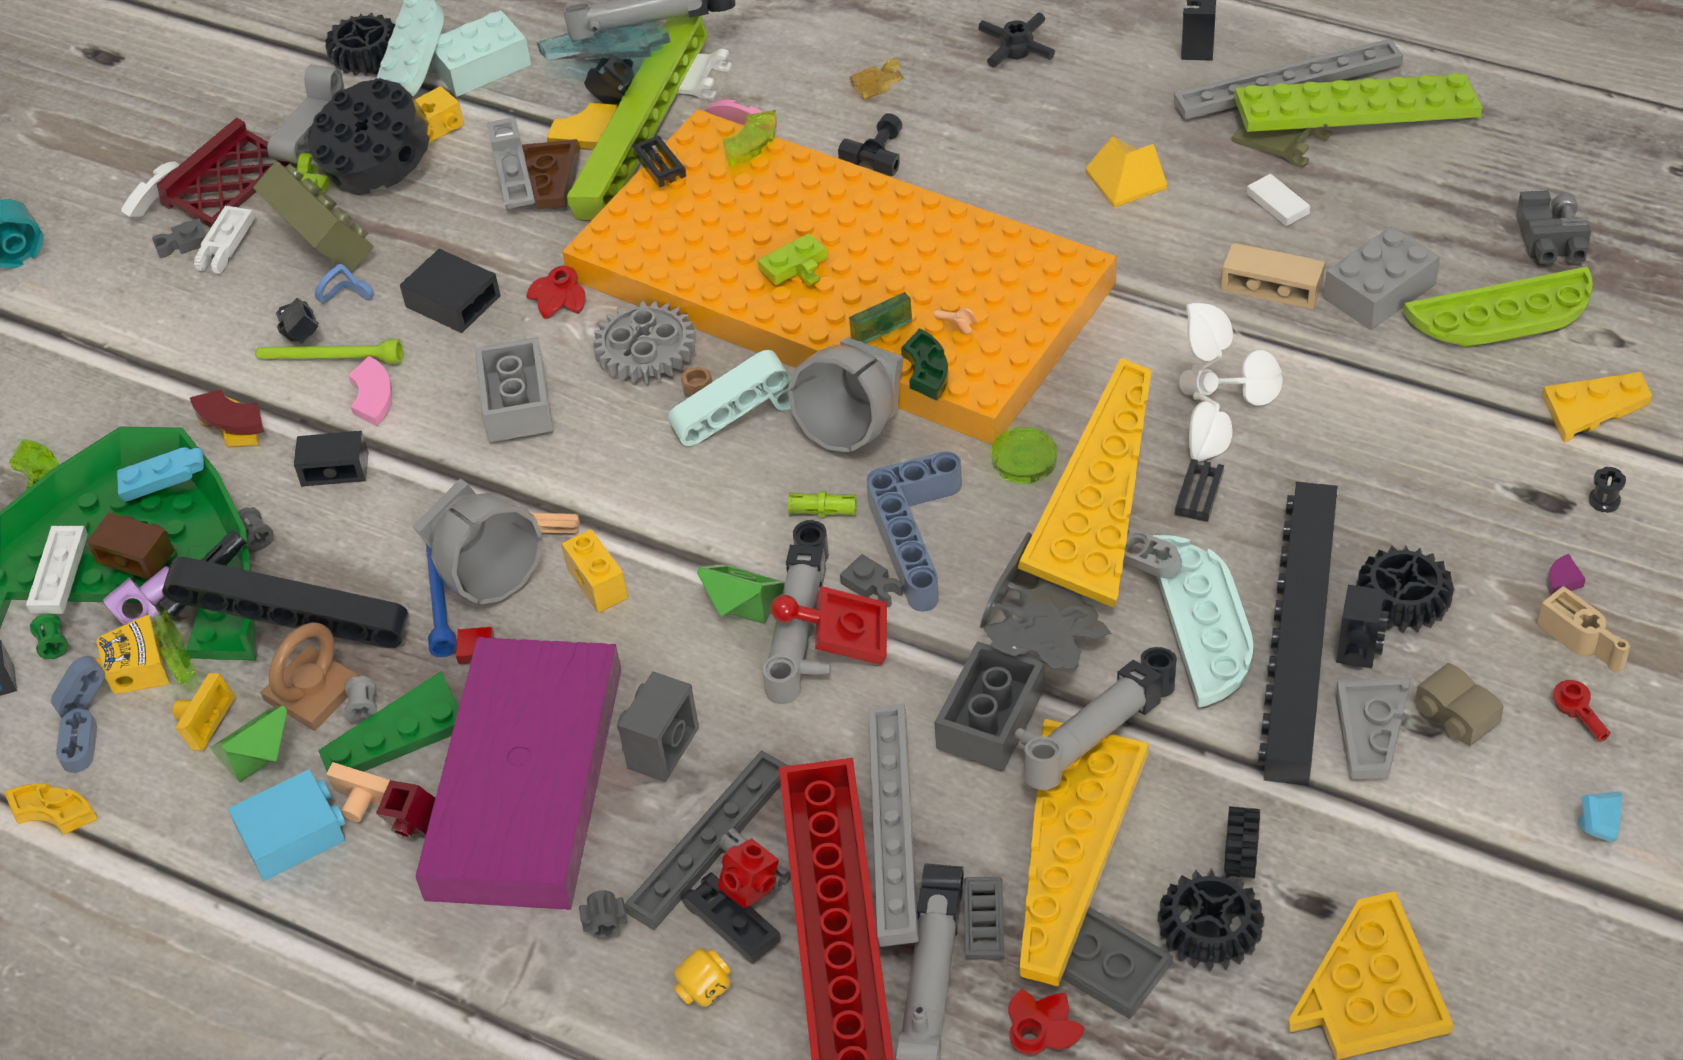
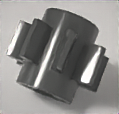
[579,890,628,939]

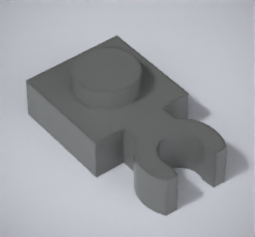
[152,218,206,258]
[840,554,903,607]

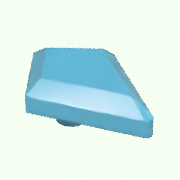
[1578,791,1623,842]

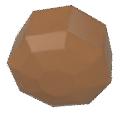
[681,367,712,397]

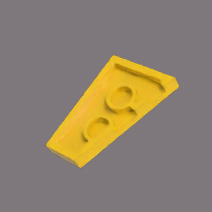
[1542,372,1652,443]

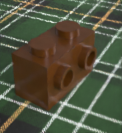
[86,512,175,580]

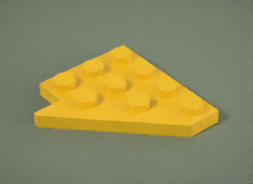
[1287,891,1454,1060]

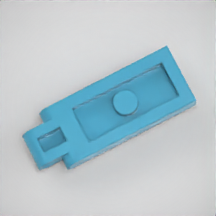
[117,447,204,502]

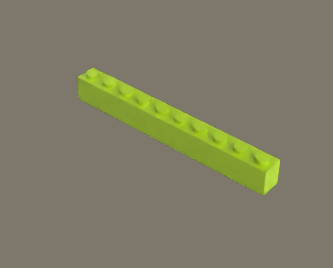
[567,14,708,220]

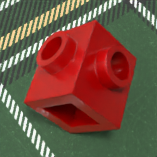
[717,838,779,909]

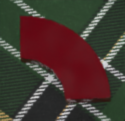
[190,389,265,435]

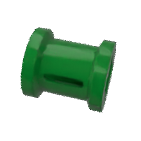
[30,613,69,659]

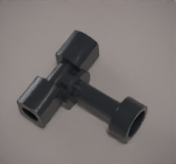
[838,113,903,176]

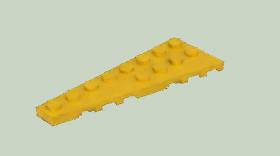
[1018,358,1152,608]
[1020,719,1149,987]

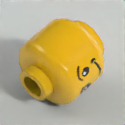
[673,948,733,1007]

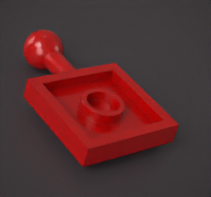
[771,586,887,665]

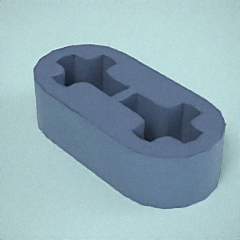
[51,656,105,718]
[56,708,97,773]

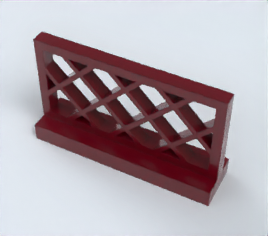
[157,117,290,228]

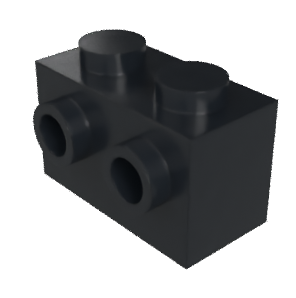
[1336,584,1389,668]

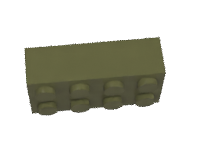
[253,161,374,273]

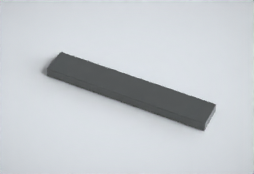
[624,750,789,931]

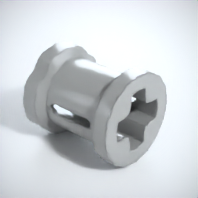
[345,676,377,723]

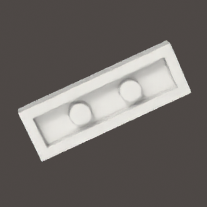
[26,526,88,614]

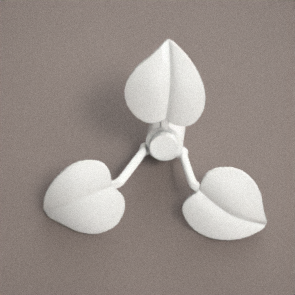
[1179,303,1283,462]

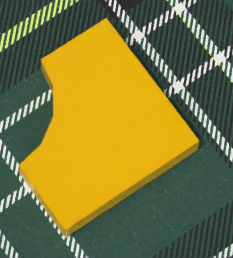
[547,103,618,150]

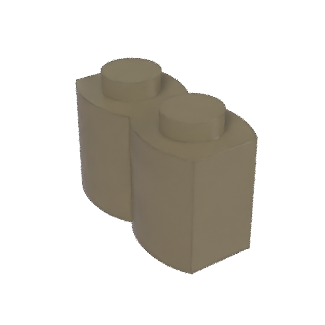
[1415,663,1504,745]

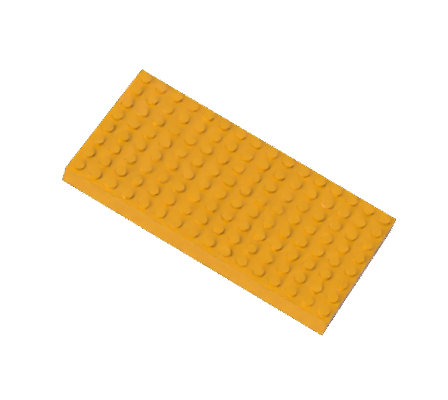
[562,109,1117,446]

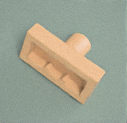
[326,762,390,822]

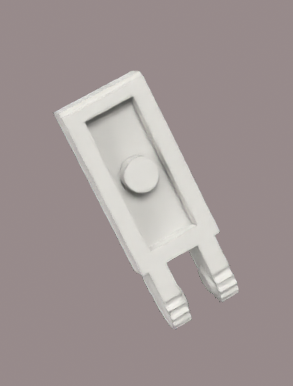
[194,206,256,274]

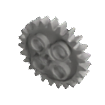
[593,301,696,383]

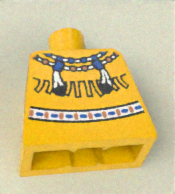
[95,615,170,694]

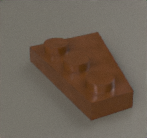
[522,139,580,209]

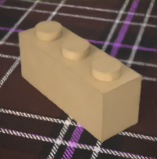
[1221,243,1325,310]

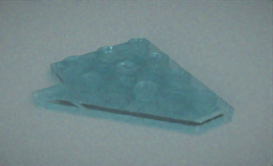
[537,21,671,61]

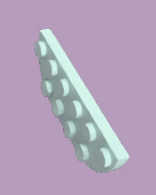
[376,0,444,97]
[1153,535,1254,708]

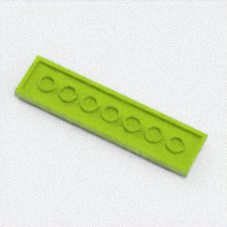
[1234,73,1483,132]

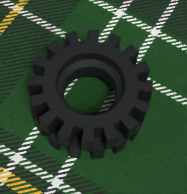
[1224,806,1260,878]

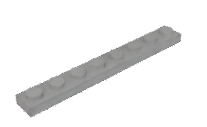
[1174,38,1403,120]
[868,704,919,947]

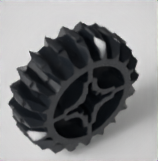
[325,13,395,76]
[1356,545,1454,633]
[1157,868,1264,971]

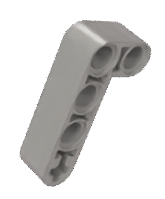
[267,64,345,163]

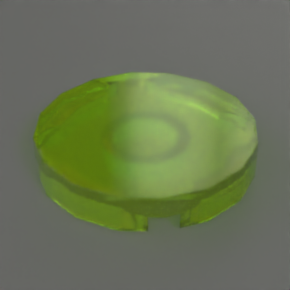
[991,427,1057,483]

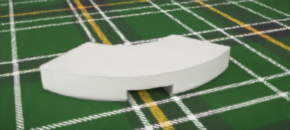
[121,161,180,217]

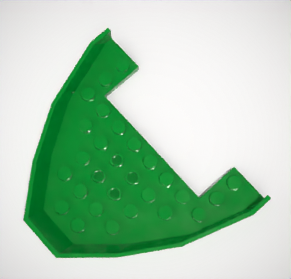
[0,426,256,661]

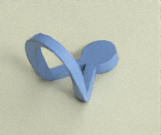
[315,264,374,303]

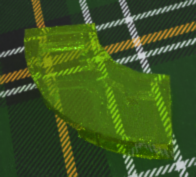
[723,110,777,167]
[9,439,60,490]
[152,611,197,685]

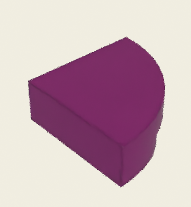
[1548,554,1586,595]

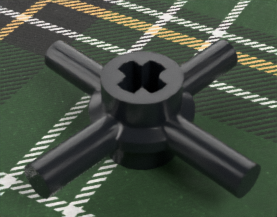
[978,13,1055,68]

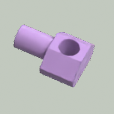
[103,566,169,625]

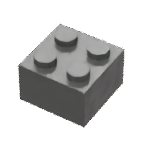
[617,671,699,782]

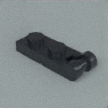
[681,872,781,964]

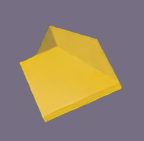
[1085,136,1167,208]

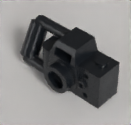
[276,297,319,344]

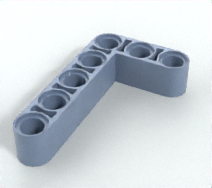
[866,451,962,612]

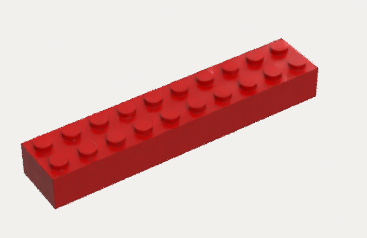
[779,758,894,1060]

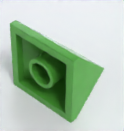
[697,564,785,624]
[210,705,287,782]

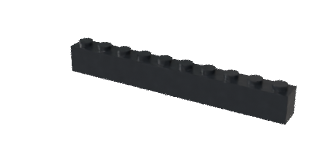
[1258,481,1338,786]

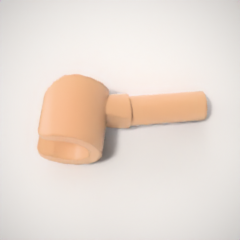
[934,308,978,334]

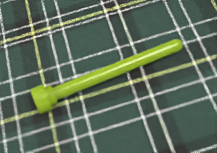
[255,339,403,364]

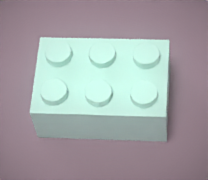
[431,10,531,97]

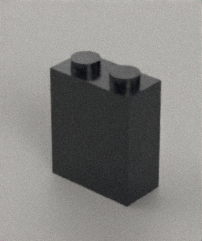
[400,248,501,333]

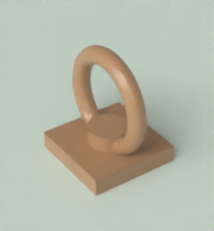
[260,623,360,731]

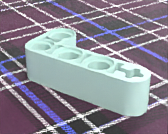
[668,350,792,446]

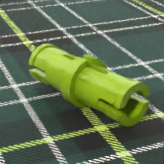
[788,491,857,518]

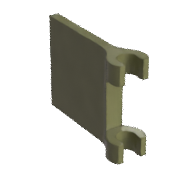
[1231,123,1332,168]

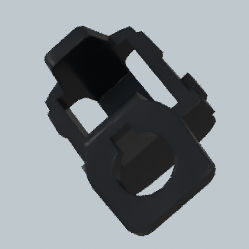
[584,54,634,105]

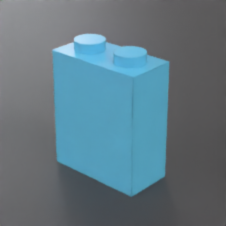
[228,769,346,881]

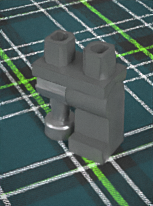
[1516,190,1591,264]

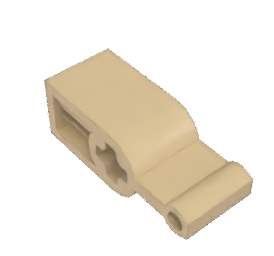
[1537,586,1631,673]

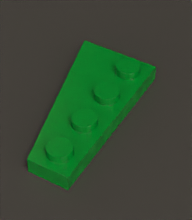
[318,671,459,772]

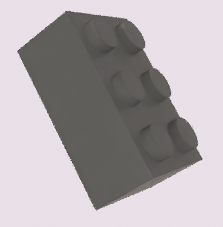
[934,641,1045,771]

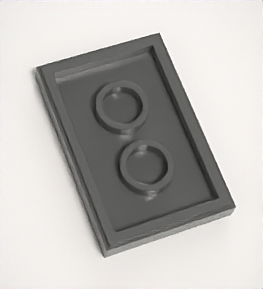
[1062,907,1174,1019]

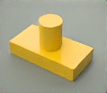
[172,673,236,751]

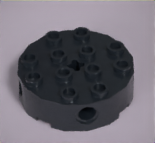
[309,78,429,195]

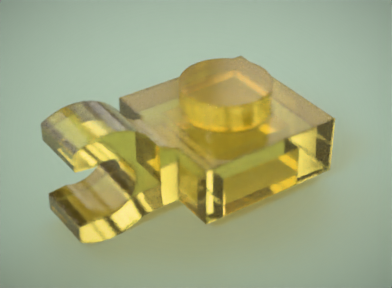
[850,58,903,100]

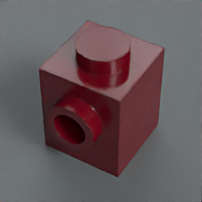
[376,780,435,838]

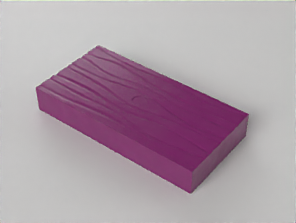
[415,637,622,910]

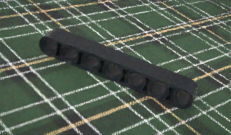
[162,557,409,648]

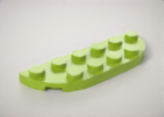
[1403,266,1593,347]

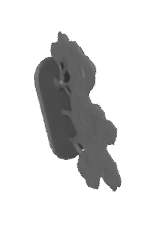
[980,532,1112,669]

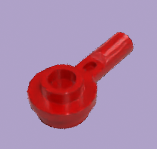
[1553,680,1611,742]

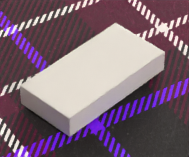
[1246,174,1310,226]

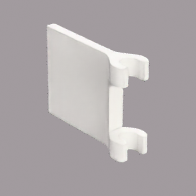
[677,49,732,100]

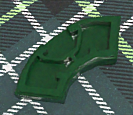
[901,328,948,401]

